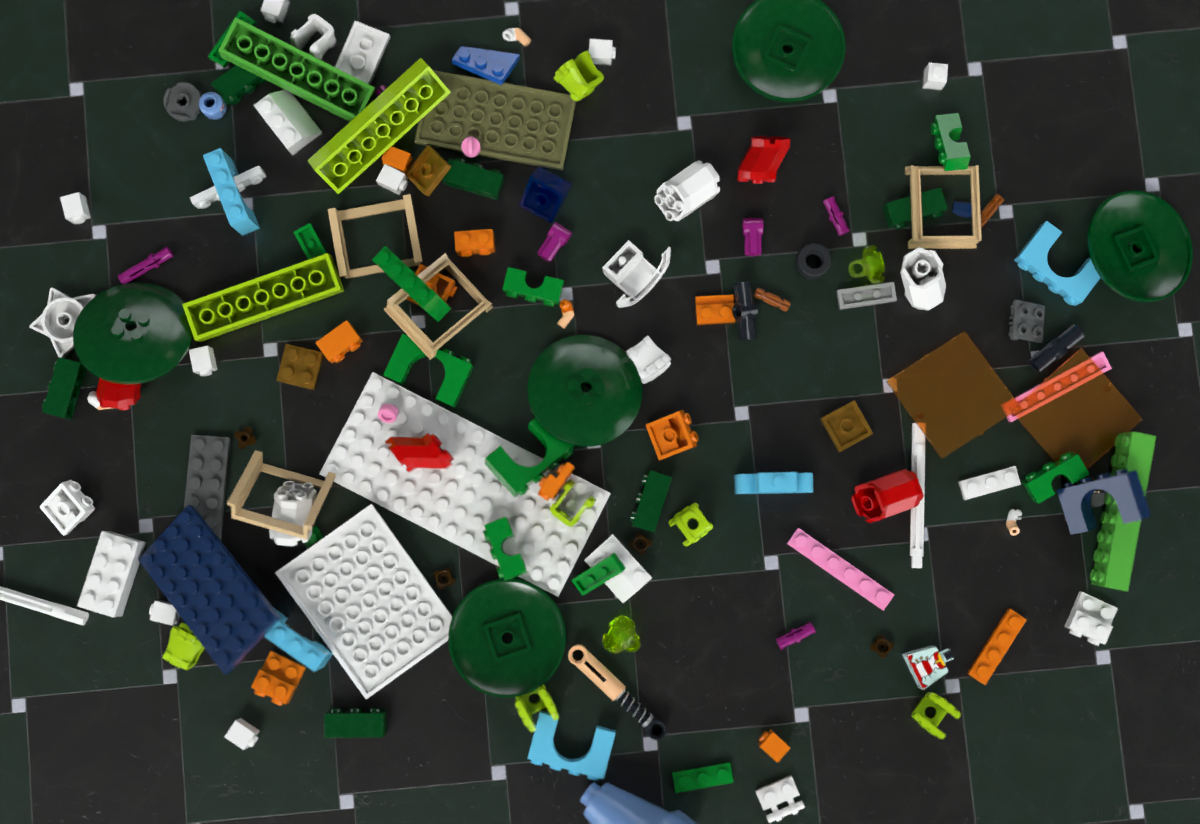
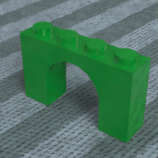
[372,246,451,322]
[383,333,474,408]
[484,418,574,497]

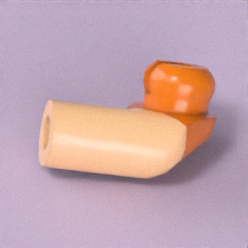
[557,299,574,329]

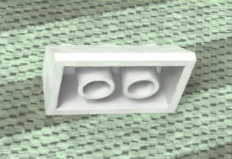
[254,90,322,155]
[584,534,652,603]

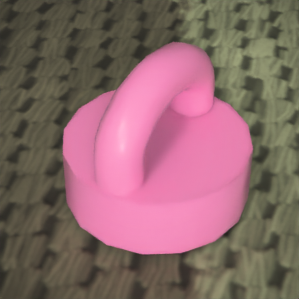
[461,136,481,157]
[378,404,399,423]

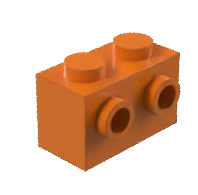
[454,229,495,257]
[315,320,363,363]

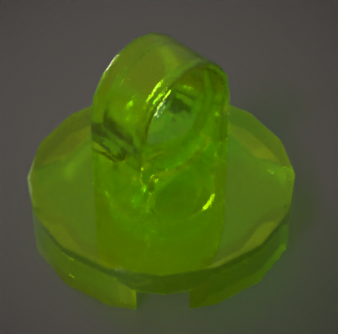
[848,245,885,284]
[603,615,640,654]

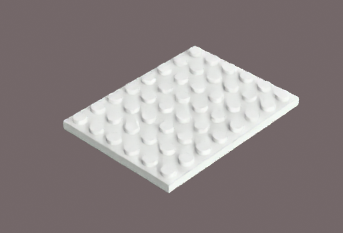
[275,504,453,699]

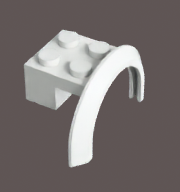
[602,240,671,308]

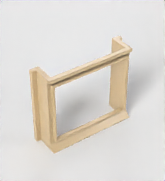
[905,165,982,249]
[328,194,423,279]
[384,253,493,360]
[227,450,336,540]

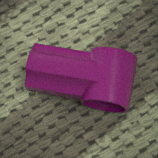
[743,218,763,256]
[537,222,572,263]

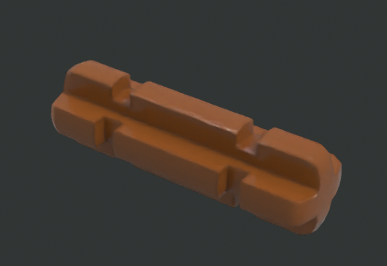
[981,194,1004,227]
[754,288,791,311]

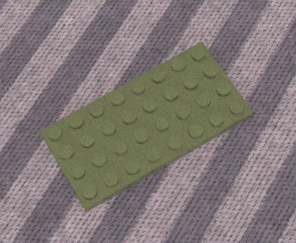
[415,70,576,171]

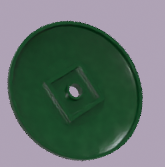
[732,0,845,102]
[1087,191,1193,302]
[73,282,193,384]
[527,335,642,447]
[448,579,566,698]

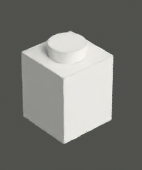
[261,0,290,23]
[589,39,616,65]
[923,63,948,90]
[376,164,408,195]
[60,192,91,224]
[189,346,217,376]
[149,600,180,625]
[225,718,259,750]

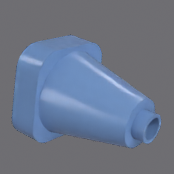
[580,782,697,824]

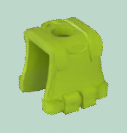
[554,50,604,101]
[550,479,597,527]
[668,503,713,547]
[163,622,205,670]
[515,684,559,732]
[911,692,960,739]

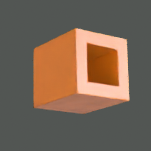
[382,146,413,174]
[758,729,790,763]

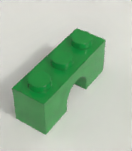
[931,113,971,171]
[503,267,564,307]
[1022,452,1089,504]
[483,517,528,581]

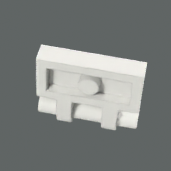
[755,775,805,823]

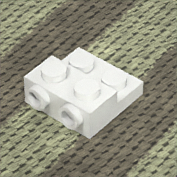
[40,480,95,536]
[1064,591,1118,646]

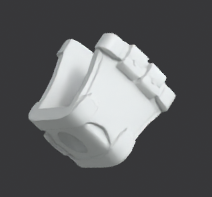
[290,14,336,61]
[626,336,671,384]

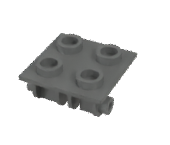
[1008,300,1045,343]

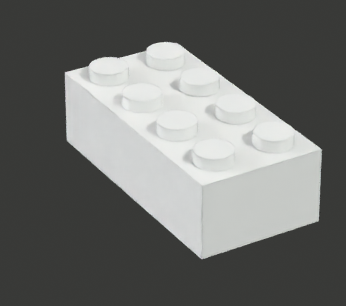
[77,531,146,618]

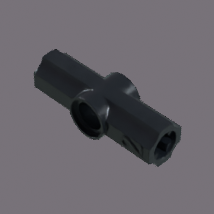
[732,282,758,340]
[1028,324,1085,372]

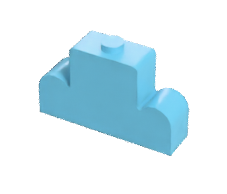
[734,472,814,494]

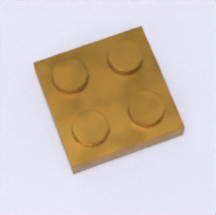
[405,145,451,197]
[276,344,324,390]
[820,400,873,452]

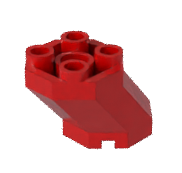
[737,136,790,184]
[96,378,141,410]
[385,433,454,473]
[851,469,924,523]

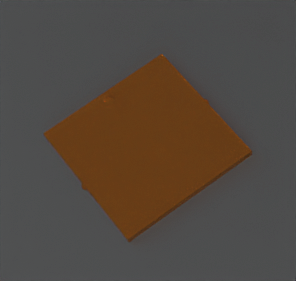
[887,331,1021,459]
[1011,348,1142,469]

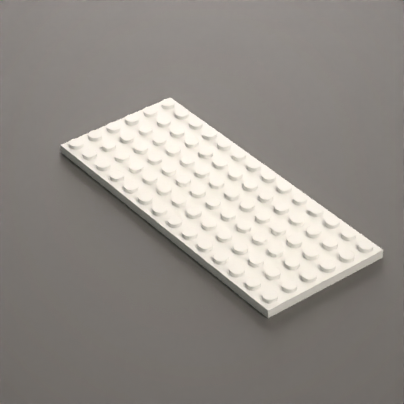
[319,372,611,597]

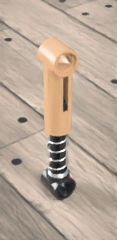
[568,644,667,740]

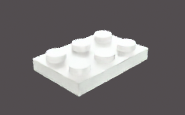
[335,21,390,85]

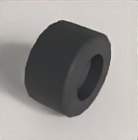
[795,243,831,280]

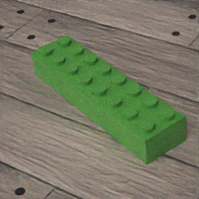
[218,17,376,122]
[1090,431,1156,592]

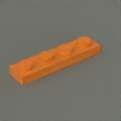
[967,608,1027,685]

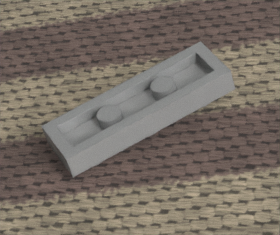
[836,282,897,310]

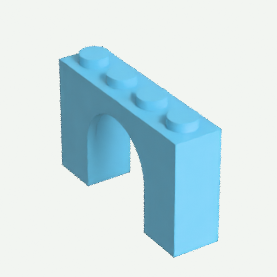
[203,148,260,236]
[1014,221,1100,306]
[264,608,333,672]
[527,710,616,781]

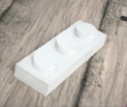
[958,466,1021,500]

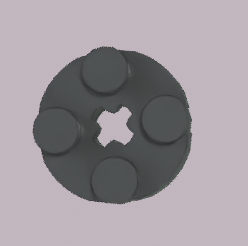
[163,82,202,121]

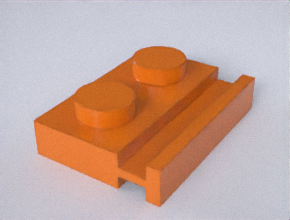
[695,294,735,325]

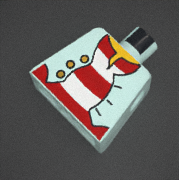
[902,645,954,690]

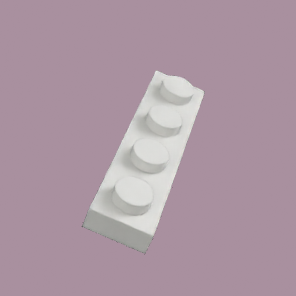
[190,166,266,209]

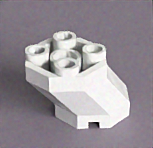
[654,160,720,221]
[900,247,946,311]
[269,481,317,546]

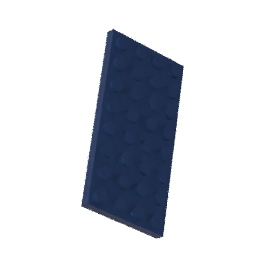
[138,505,281,674]

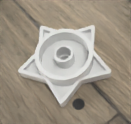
[29,287,97,358]

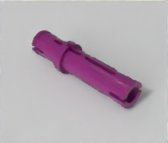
[118,246,174,284]

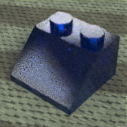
[519,166,572,223]

